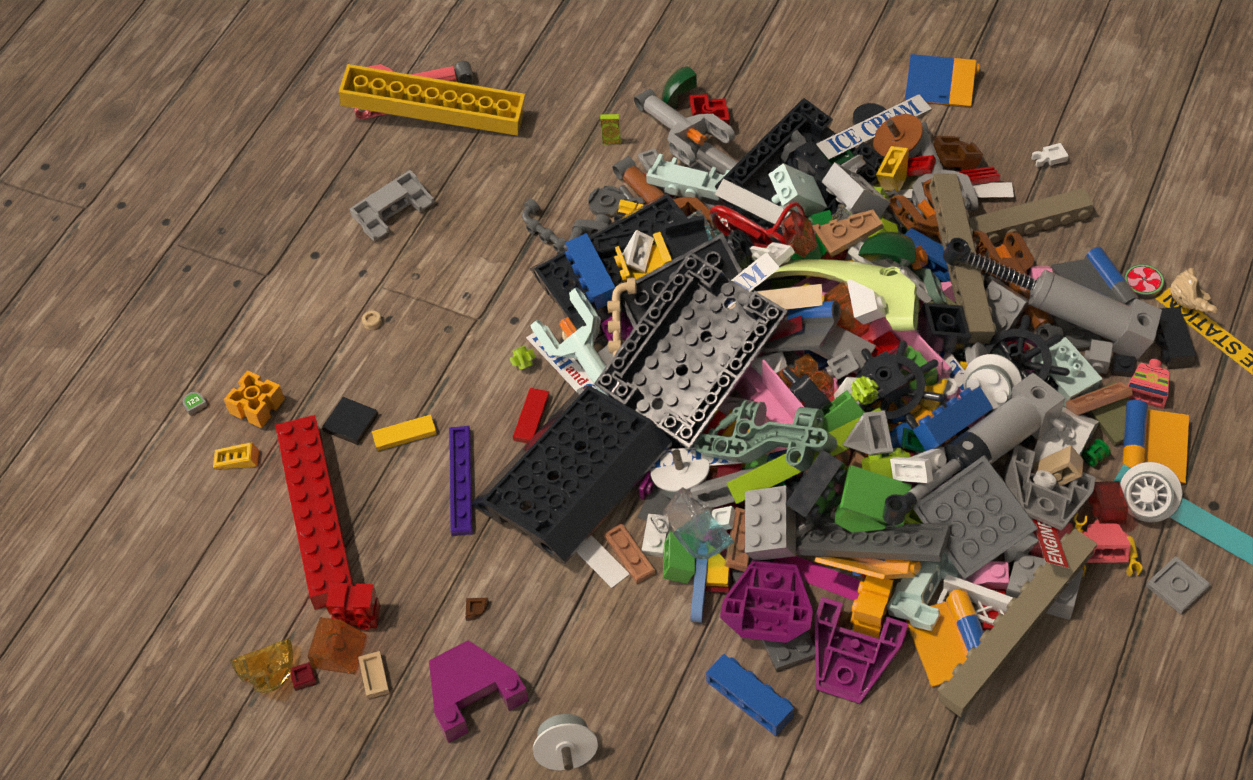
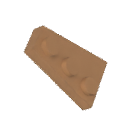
[812,210,884,257]

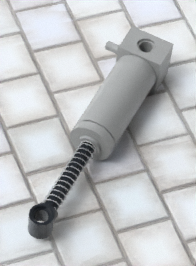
[943,237,1162,362]

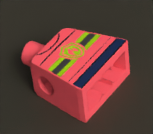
[1128,359,1169,409]

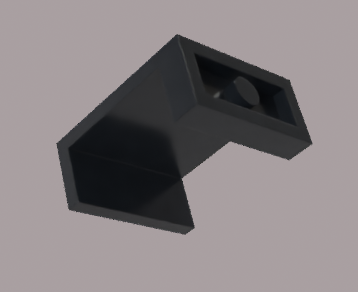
[665,215,709,260]

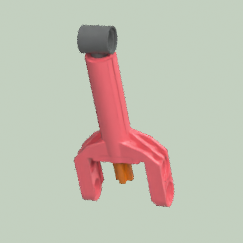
[354,61,474,119]

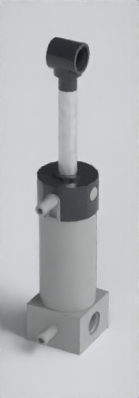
[882,373,1067,525]

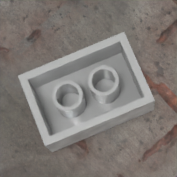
[822,162,890,218]
[745,486,796,561]
[1006,552,1083,620]

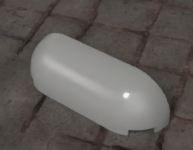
[690,466,760,507]

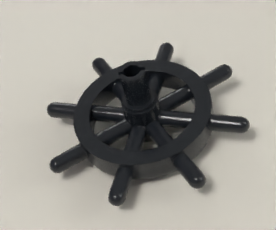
[962,315,1070,382]

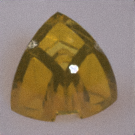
[230,638,293,693]

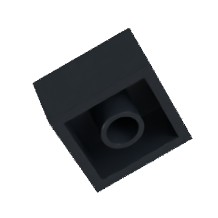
[917,302,971,353]

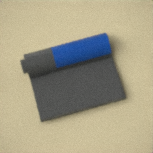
[761,301,841,352]

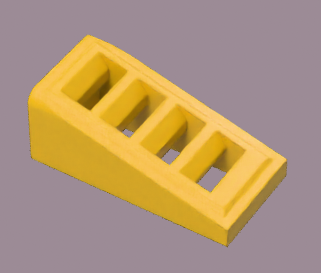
[213,442,259,469]

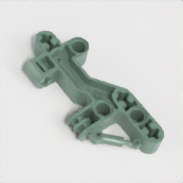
[694,400,837,471]

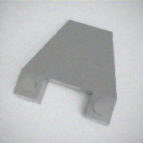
[1002,445,1096,530]

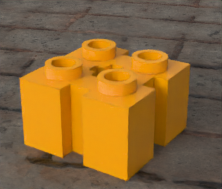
[224,370,285,429]
[850,575,893,639]

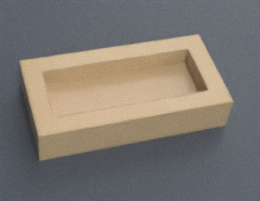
[358,651,390,699]

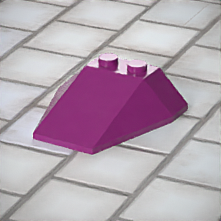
[720,560,813,643]

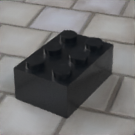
[786,450,848,529]

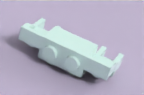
[646,154,730,201]

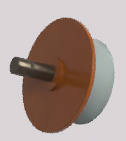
[873,114,924,158]

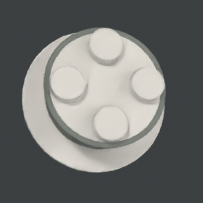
[963,354,1022,411]

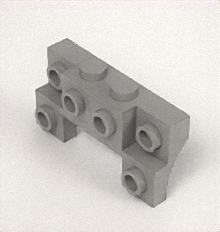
[350,170,435,242]

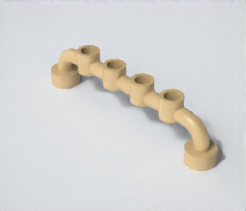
[607,278,637,362]

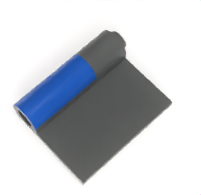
[1051,247,1140,306]

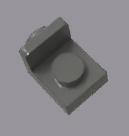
[781,130,807,163]

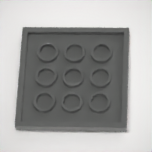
[912,455,1038,579]

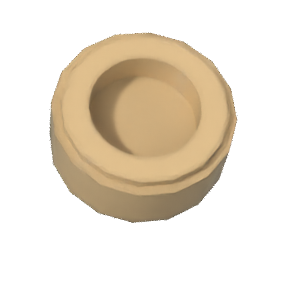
[362,311,382,330]

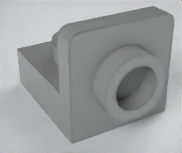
[826,349,859,381]

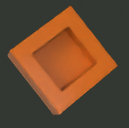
[912,245,928,270]

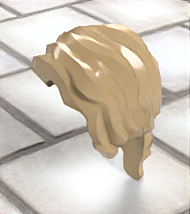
[1170,268,1217,313]

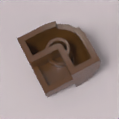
[933,135,983,171]

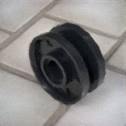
[725,230,755,270]

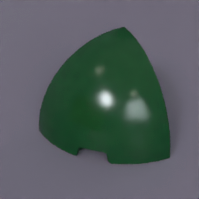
[662,66,697,110]
[858,232,916,266]

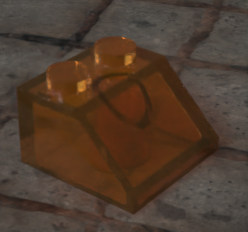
[307,617,367,675]

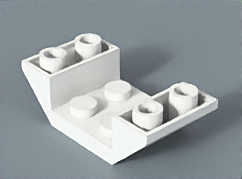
[1031,407,1099,485]

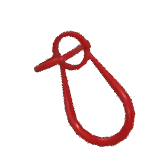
[709,202,805,248]

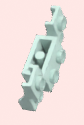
[887,552,961,631]

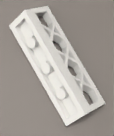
[937,574,1013,626]

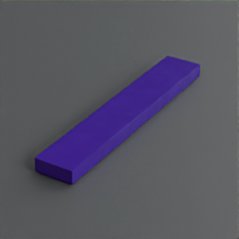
[449,426,473,536]

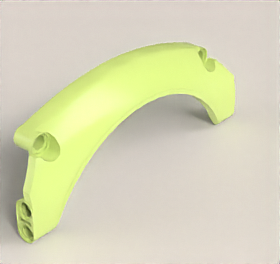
[743,259,919,331]

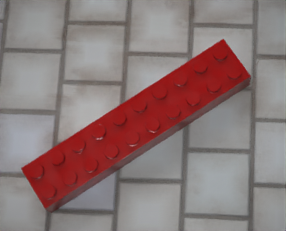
[275,415,354,610]

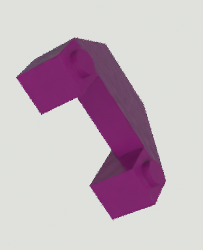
[815,597,909,704]
[429,640,529,743]

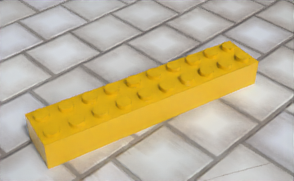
[339,64,525,136]

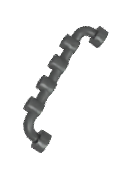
[522,198,567,252]

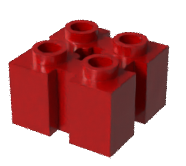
[326,583,381,630]

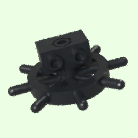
[837,341,944,430]

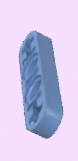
[691,545,709,623]

